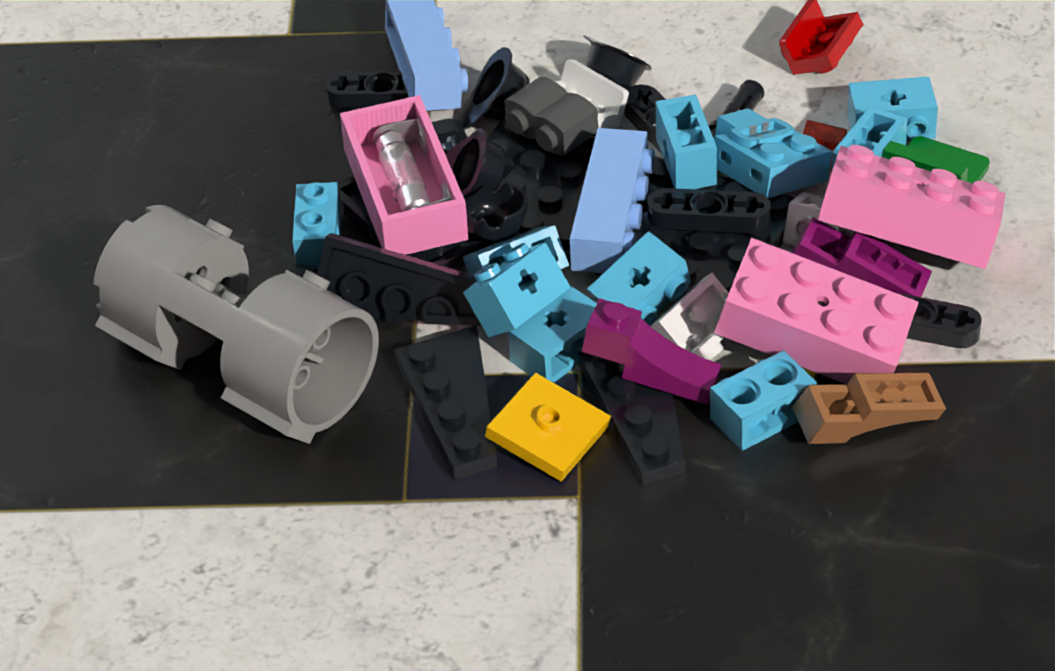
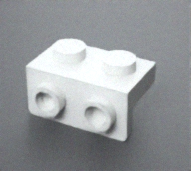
[555,59,629,129]
[650,273,729,360]

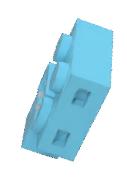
[714,108,832,198]

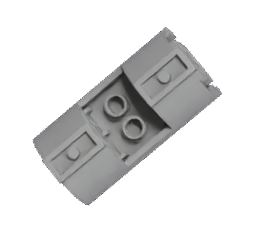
[94,205,379,444]

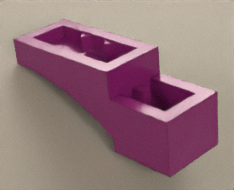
[791,217,932,297]
[582,298,722,405]

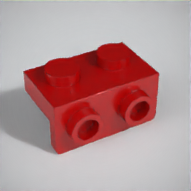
[779,0,864,75]

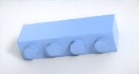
[385,0,468,111]
[570,128,655,273]

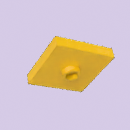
[485,373,611,482]

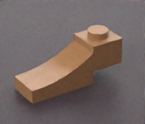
[792,373,946,444]

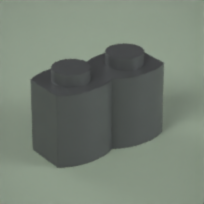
[504,77,599,156]

